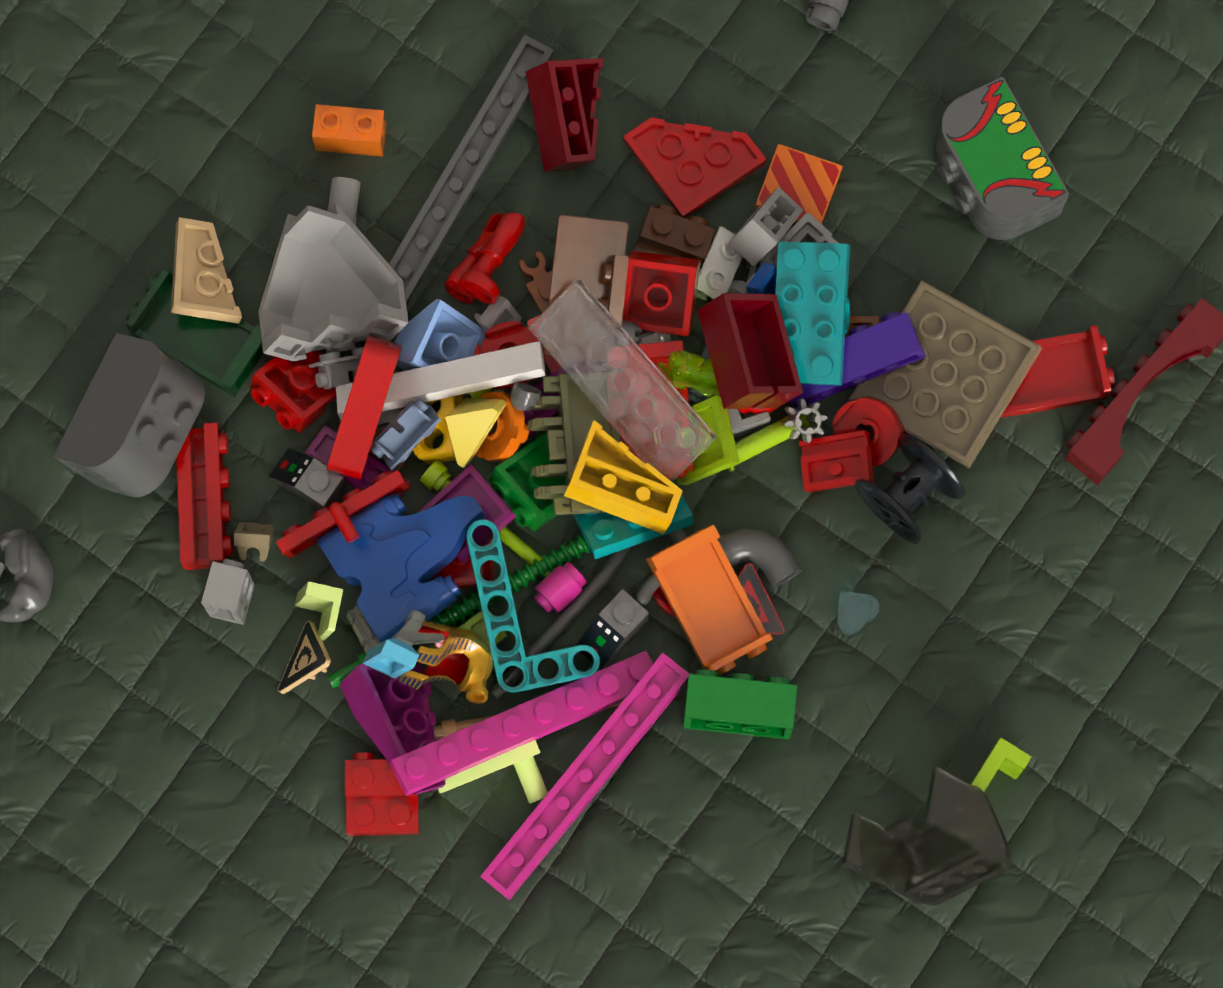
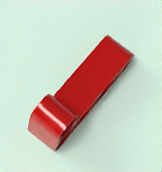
[326,335,402,480]

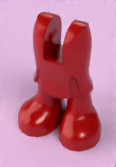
[444,212,525,305]

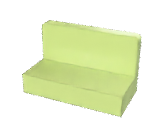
[295,581,343,641]

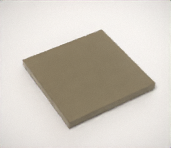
[849,280,1042,468]

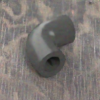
[718,528,802,587]

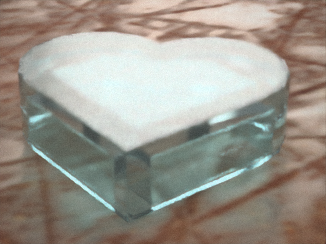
[837,592,880,635]

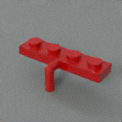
[276,470,411,559]

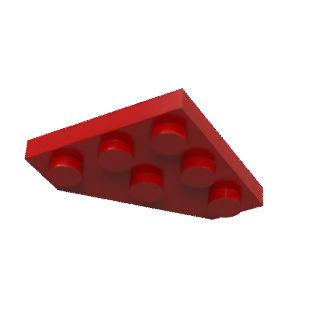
[623,118,767,218]

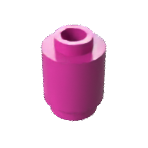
[534,562,587,614]

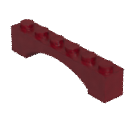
[1065,298,1223,486]

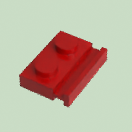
[799,430,874,492]

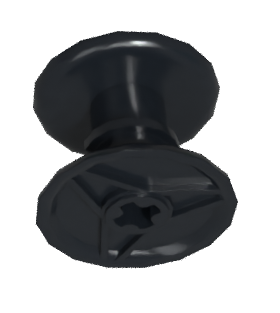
[855,434,966,544]

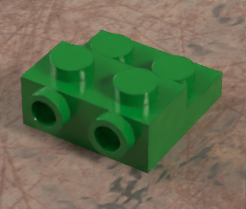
[488,433,565,532]

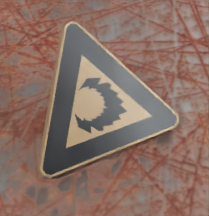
[278,621,331,694]

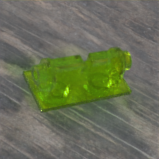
[658,350,720,398]

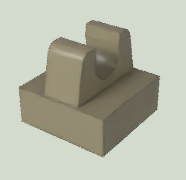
[234,522,274,561]

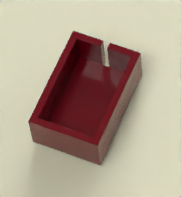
[697,293,803,409]

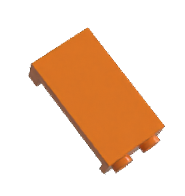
[646,524,773,675]

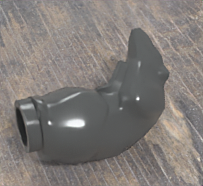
[0,529,53,622]

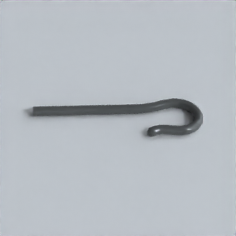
[488,529,686,700]

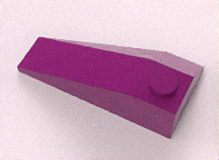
[339,662,446,795]

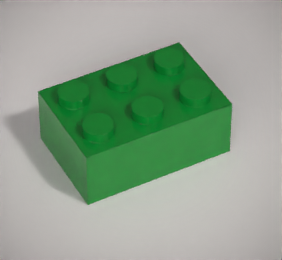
[683,670,797,739]

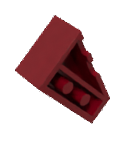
[525,58,604,172]

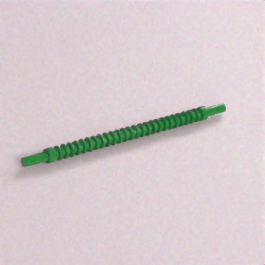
[327,535,590,689]

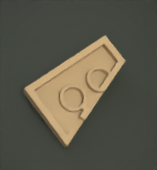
[171,217,242,324]

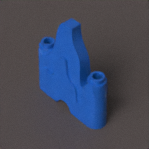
[317,493,487,643]

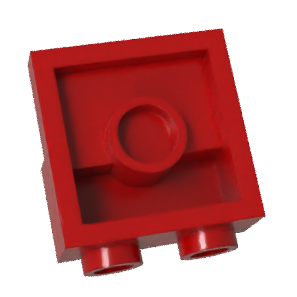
[249,350,352,434]
[345,753,419,836]

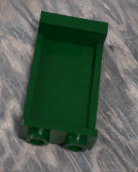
[126,268,264,397]

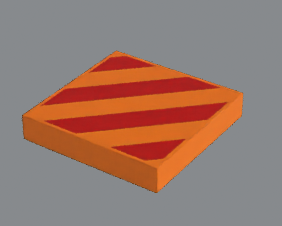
[755,144,843,224]

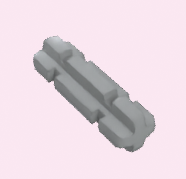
[347,605,381,654]

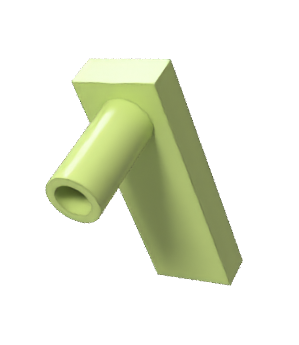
[438,740,548,804]

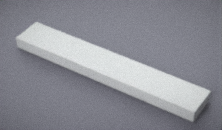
[336,341,546,420]

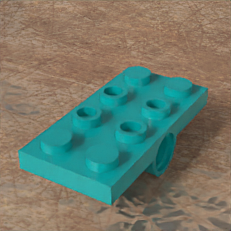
[775,241,850,386]

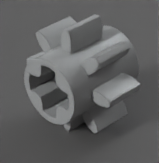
[781,399,827,443]

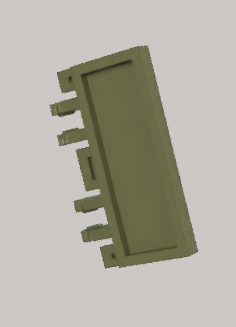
[528,372,620,515]

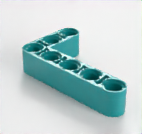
[466,520,599,692]

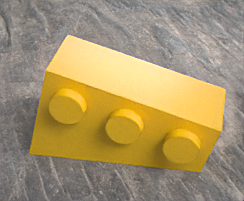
[564,420,683,534]

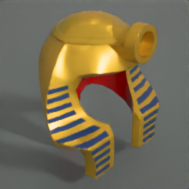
[399,619,493,704]

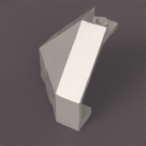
[258,204,409,361]

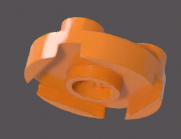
[475,391,529,463]

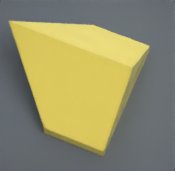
[445,398,507,468]

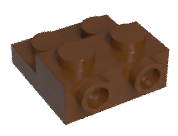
[634,204,715,273]

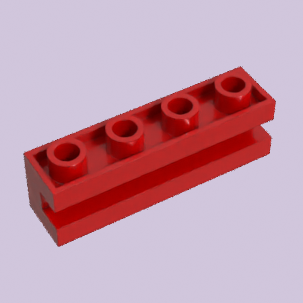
[176,423,233,570]

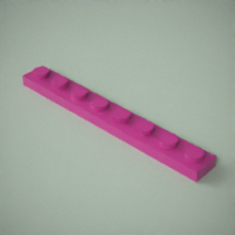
[390,651,653,796]
[480,653,689,901]

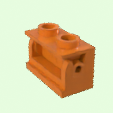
[312,104,387,157]

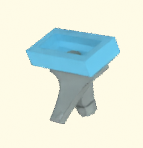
[363,610,445,679]

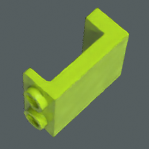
[948,738,1032,840]

